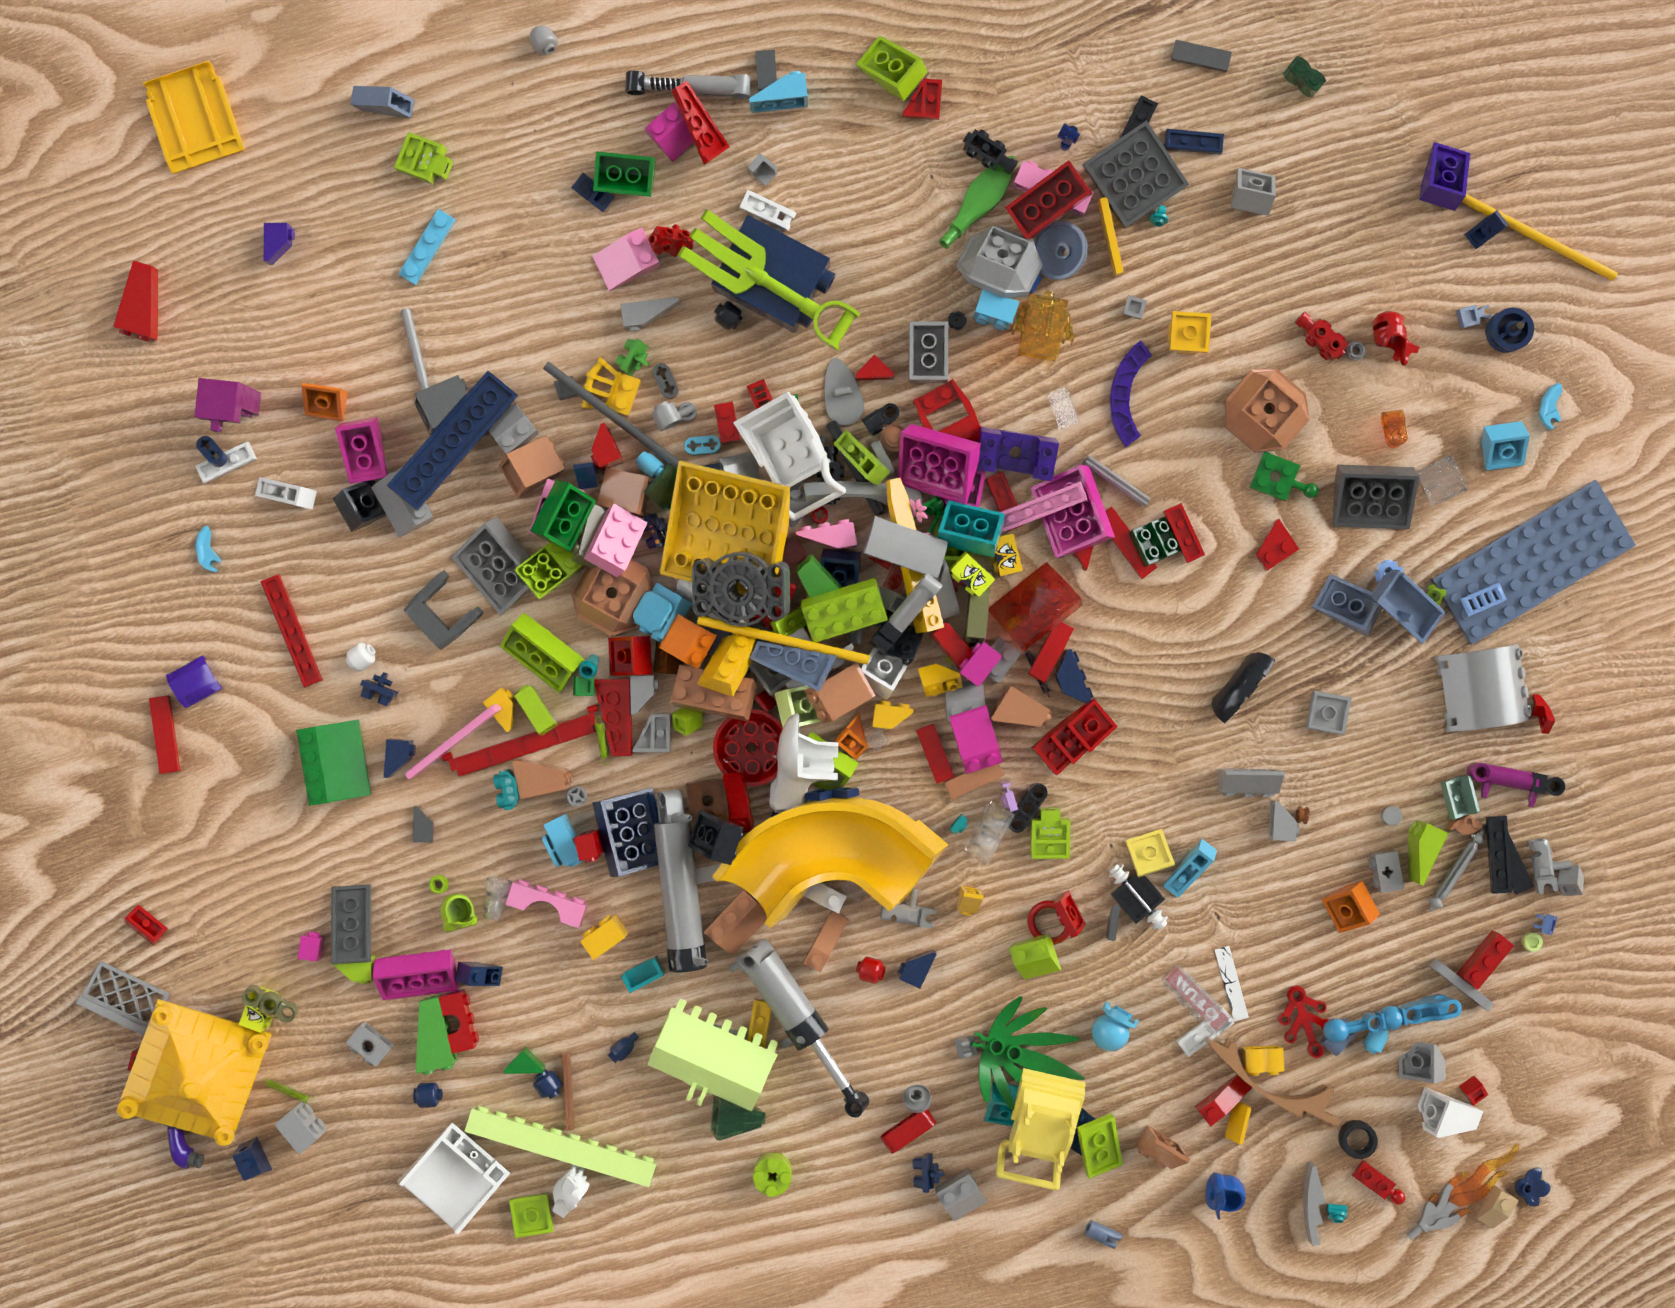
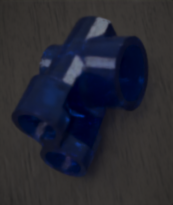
[1057,123,1080,151]

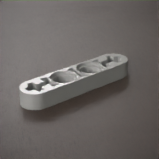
[1429,958,1494,1012]

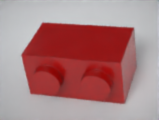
[714,401,741,445]

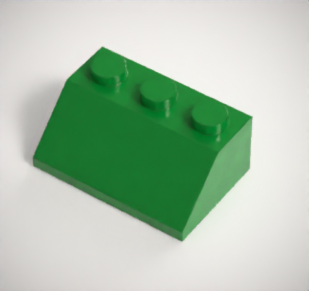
[593,151,656,197]
[530,480,596,552]

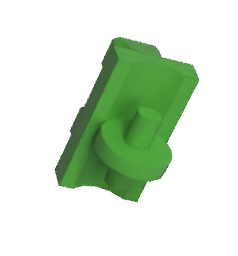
[615,338,649,376]

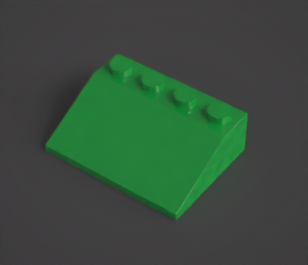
[296,719,371,806]

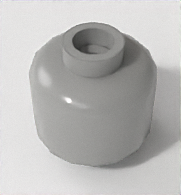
[529,26,558,55]

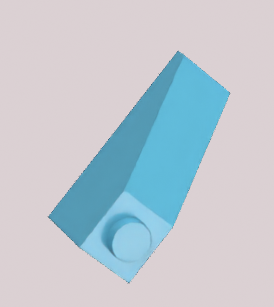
[1163,839,1217,898]

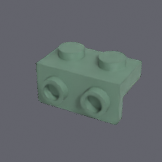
[1440,775,1480,819]

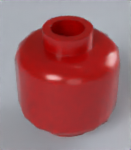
[856,956,886,984]

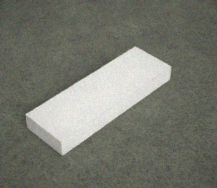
[195,442,257,484]
[1176,1007,1234,1057]

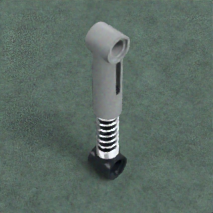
[625,71,750,99]

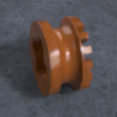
[1296,806,1310,824]

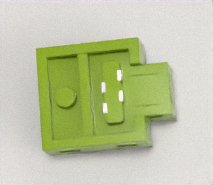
[394,132,454,185]
[1030,807,1070,859]

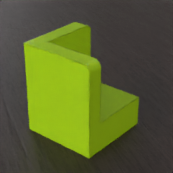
[672,708,703,736]

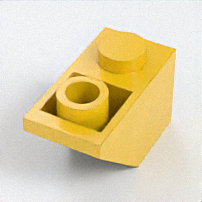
[918,664,963,697]
[872,700,914,729]

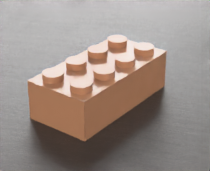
[670,665,757,721]

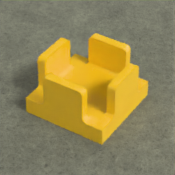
[1167,311,1211,355]

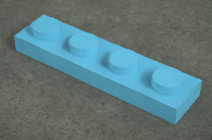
[398,209,456,285]

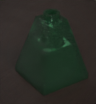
[710,1095,766,1141]

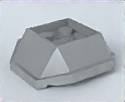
[956,225,1042,298]

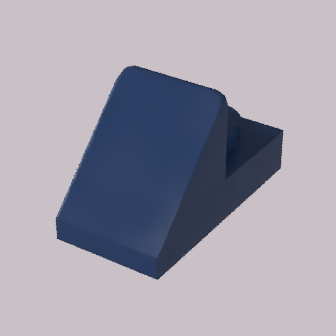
[1464,210,1508,249]
[573,462,598,489]

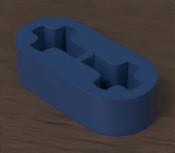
[196,436,227,467]

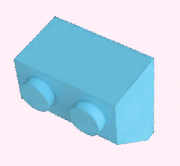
[1481,421,1530,471]

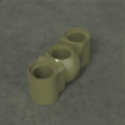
[242,985,298,1023]

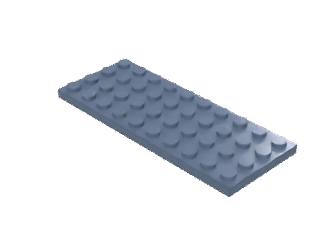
[1431,480,1636,644]

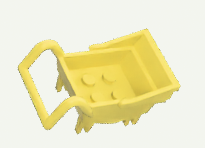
[996,1068,1086,1191]

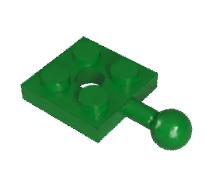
[1249,451,1319,501]

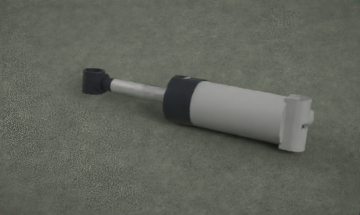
[729,939,869,1118]

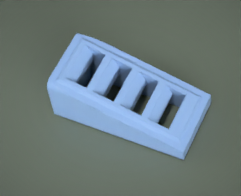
[1460,583,1507,617]

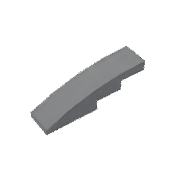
[1303,1161,1325,1246]

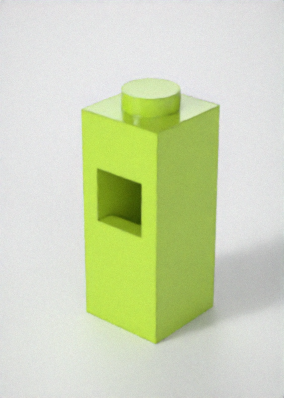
[514,685,558,736]

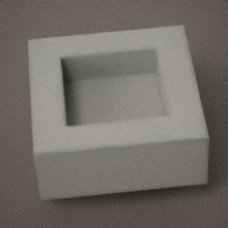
[1122,295,1147,320]

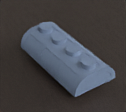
[1372,570,1445,644]

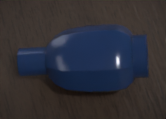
[608,1032,639,1063]

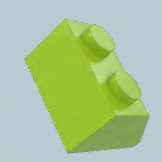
[1009,933,1061,980]

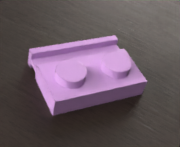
[999,780,1018,812]

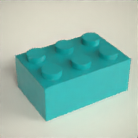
[938,500,1005,558]

